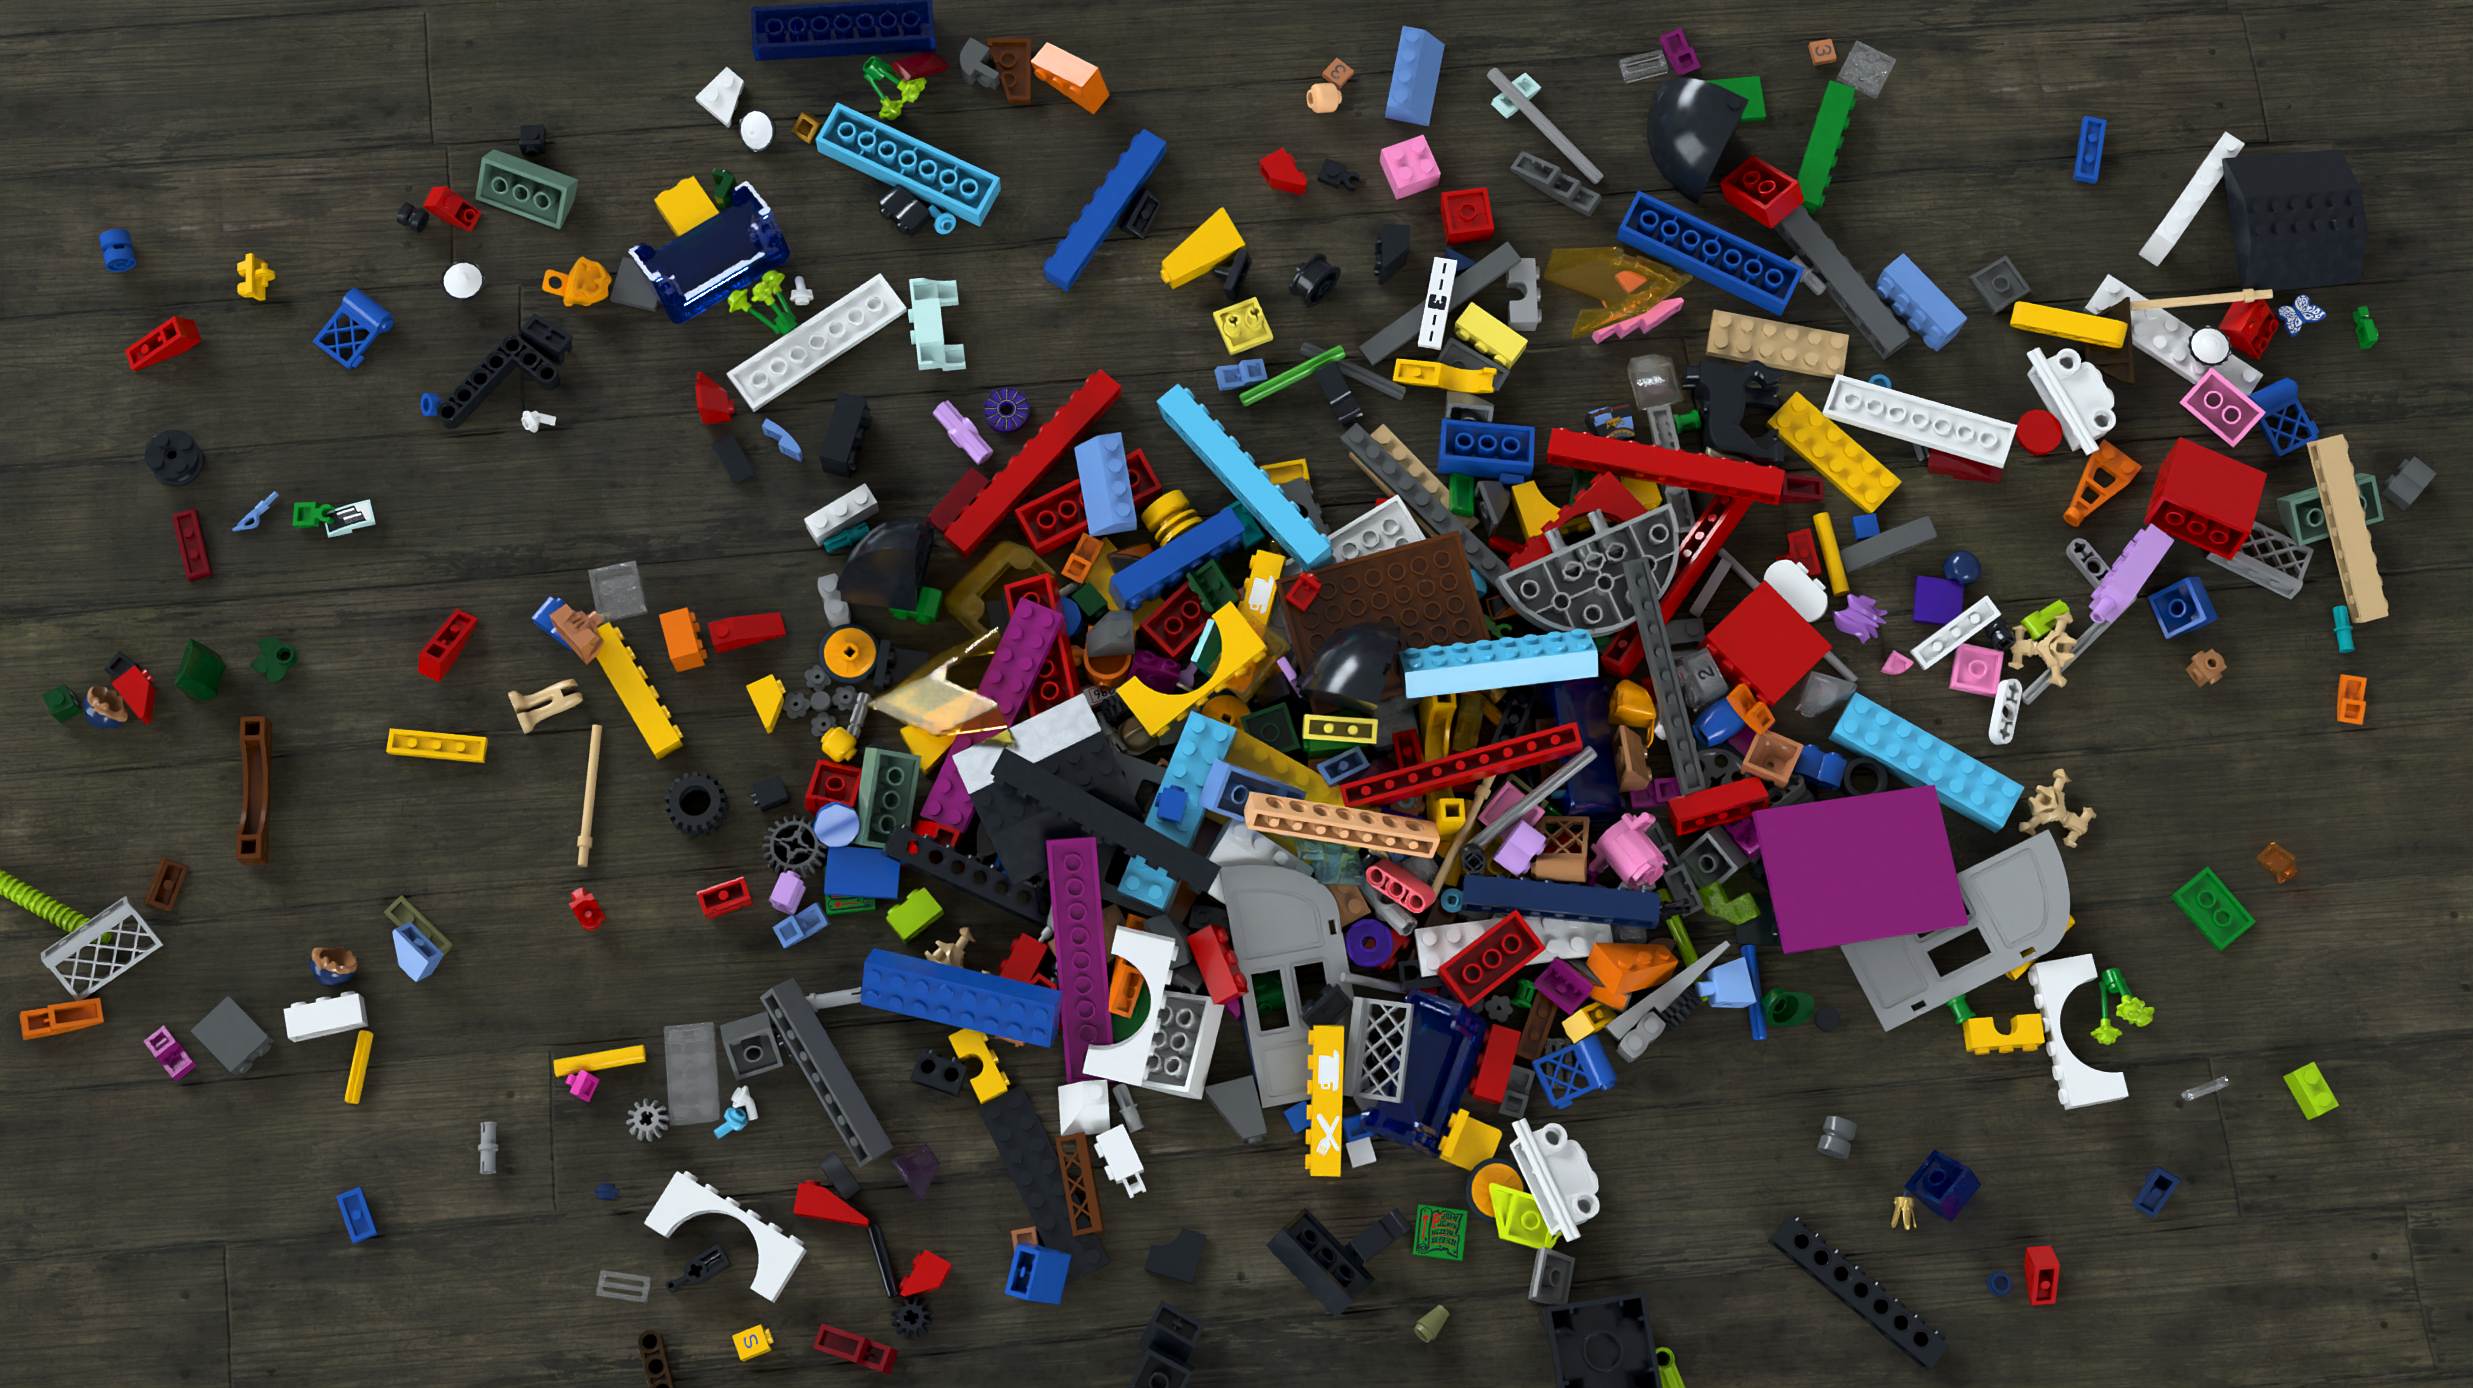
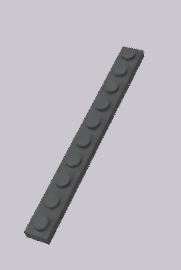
[1340,423,1512,599]
[1622,556,1706,795]

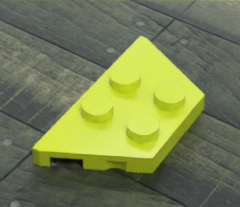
[1489,1183,1563,1249]

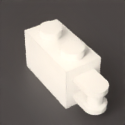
[1094,1124,1146,1199]

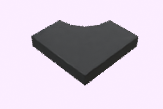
[1144,1228,1206,1284]

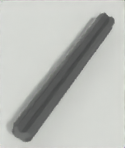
[1300,342,1406,400]

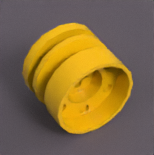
[1141,490,1204,547]

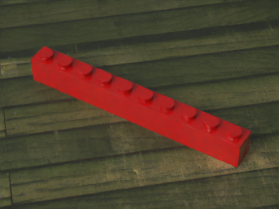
[944,369,1121,559]
[1546,428,1785,505]
[1600,494,1753,680]
[1339,722,1583,810]

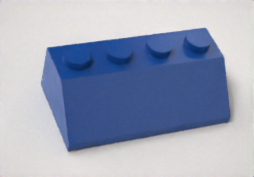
[1437,419,1535,481]

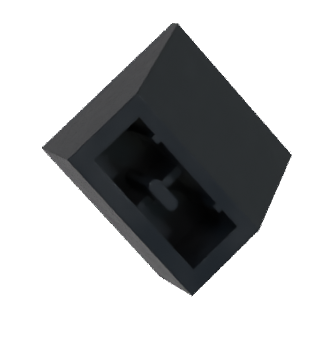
[1374,224,1410,285]
[1137,1300,1206,1362]

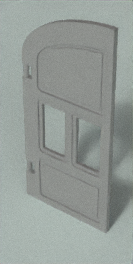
[1840,829,2070,1032]
[1220,865,1370,1108]

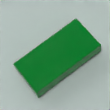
[1449,472,1474,518]

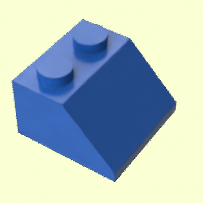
[2148,577,2218,639]

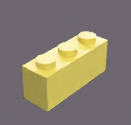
[1454,302,1528,370]
[1302,714,1378,744]

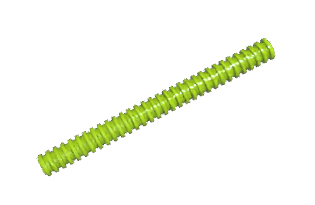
[0,869,112,949]

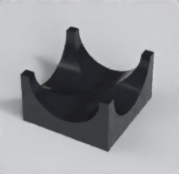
[1538,1292,1663,1388]

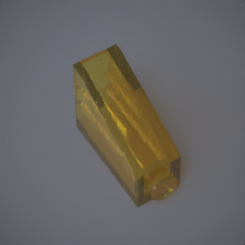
[1452,694,1486,752]

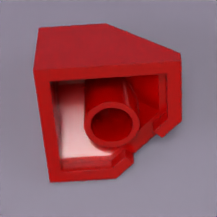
[696,372,735,424]

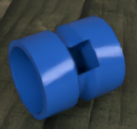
[99,229,137,272]

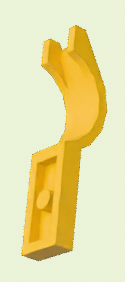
[1393,358,1498,394]

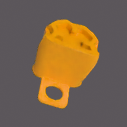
[542,257,611,306]
[1608,680,1657,748]

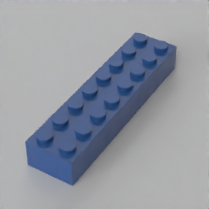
[1616,191,1804,316]
[861,948,1063,1048]

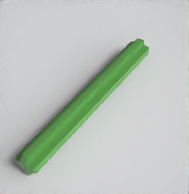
[1239,345,1345,406]

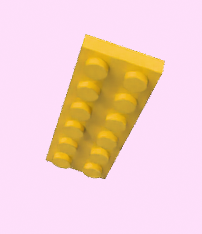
[1765,391,1902,514]

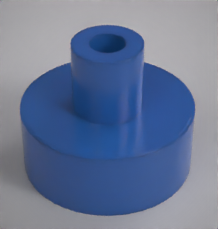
[420,393,444,416]

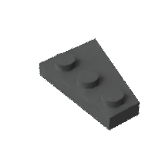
[1436,337,1510,393]

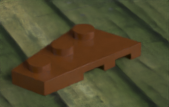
[986,38,1031,104]

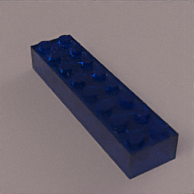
[751,0,936,61]

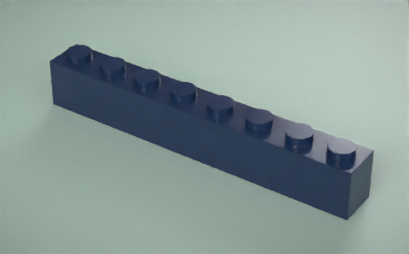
[1461,873,1660,929]

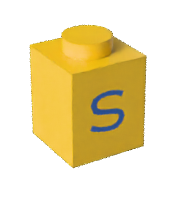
[732,1324,774,1362]

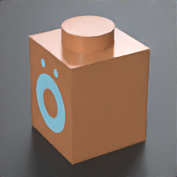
[1390,795,1426,816]

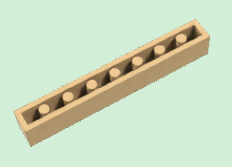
[2307,434,2389,623]

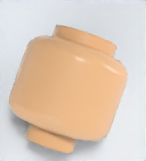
[1307,83,1342,113]

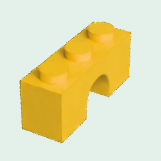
[1963,1013,2045,1055]
[948,1028,1010,1104]

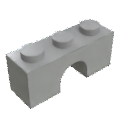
[1506,258,1542,331]

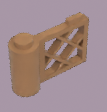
[1531,816,1590,882]

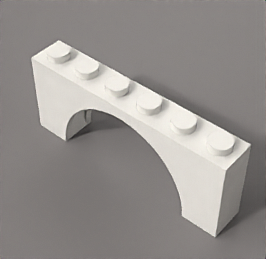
[2139,131,2244,267]
[1083,925,1179,1086]
[2028,953,2129,1110]
[644,1171,806,1303]

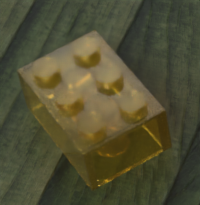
[1206,615,1291,703]

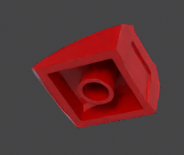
[805,759,862,816]

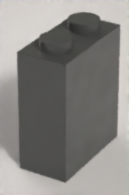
[191,996,274,1076]

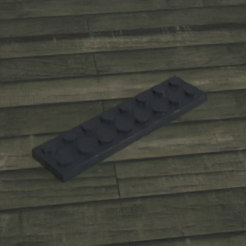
[977,1085,1110,1286]

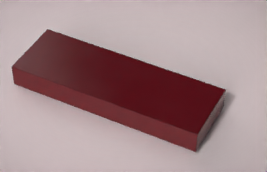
[892,51,949,82]
[927,467,990,534]
[172,508,213,582]

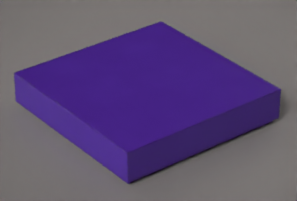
[1912,575,1964,626]

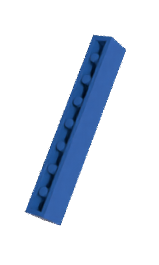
[1043,129,1167,292]

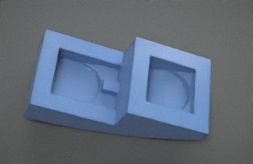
[1214,359,1268,391]
[762,418,803,462]
[772,902,831,948]

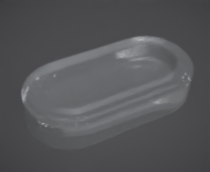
[2181,1076,2229,1102]

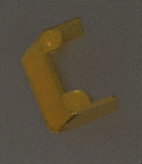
[945,540,1056,650]

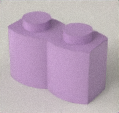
[1492,819,1546,877]
[769,871,806,915]

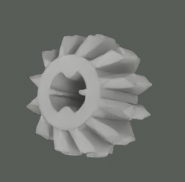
[626,1099,670,1142]

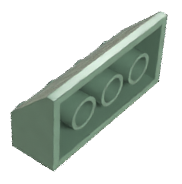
[475,149,578,230]
[2276,473,2384,546]
[851,748,921,849]

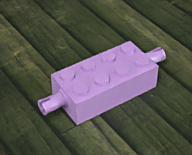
[2088,524,2174,624]

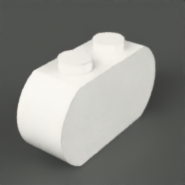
[1764,560,1828,623]

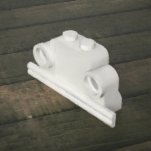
[2027,347,2116,455]
[1509,1118,1600,1242]

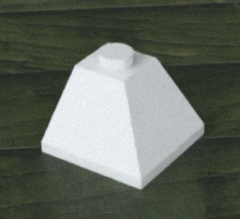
[1058,1080,1110,1136]

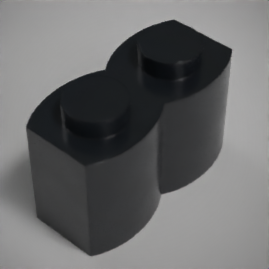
[878,184,931,237]

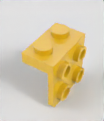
[1438,1108,1502,1172]

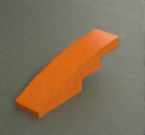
[1108,913,1146,1018]

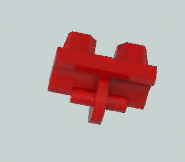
[569,887,606,930]

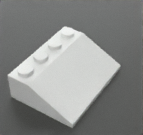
[1206,818,1314,905]
[1127,990,1224,1100]

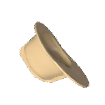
[1117,715,1157,755]

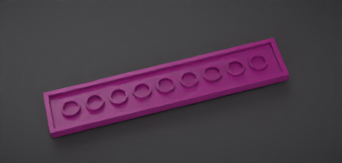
[920,597,1065,835]
[1046,836,1115,1085]

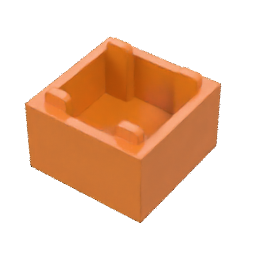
[659,607,707,673]

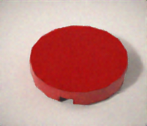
[2015,409,2062,455]

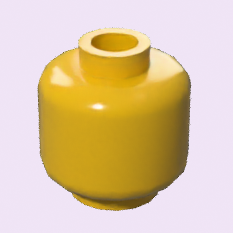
[820,727,857,763]

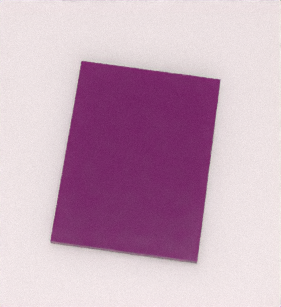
[1752,785,1969,954]

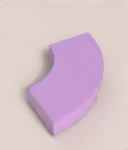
[1276,657,1302,698]

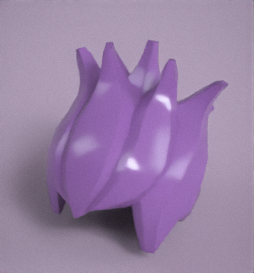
[1831,594,1887,644]

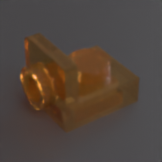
[2257,841,2297,884]

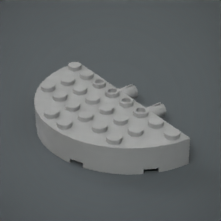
[1495,502,1679,638]

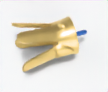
[1478,687,1508,705]
[1891,1191,1917,1230]

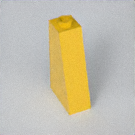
[1160,207,1245,289]
[900,688,977,776]

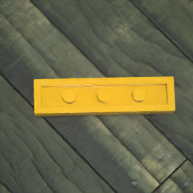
[386,728,488,763]

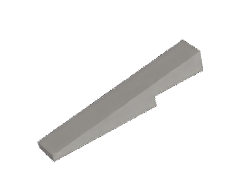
[1647,405,1696,541]
[1604,941,1730,1042]

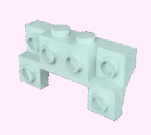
[908,278,966,371]

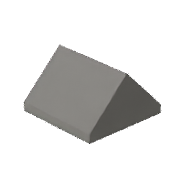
[1528,1247,1575,1305]

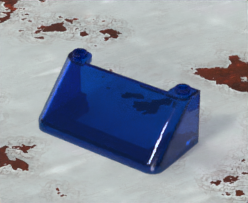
[628,180,790,324]
[1542,677,1625,825]
[1359,988,1487,1159]

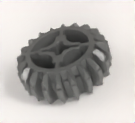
[762,815,828,879]

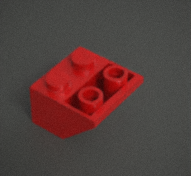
[2218,299,2279,360]
[901,820,962,872]

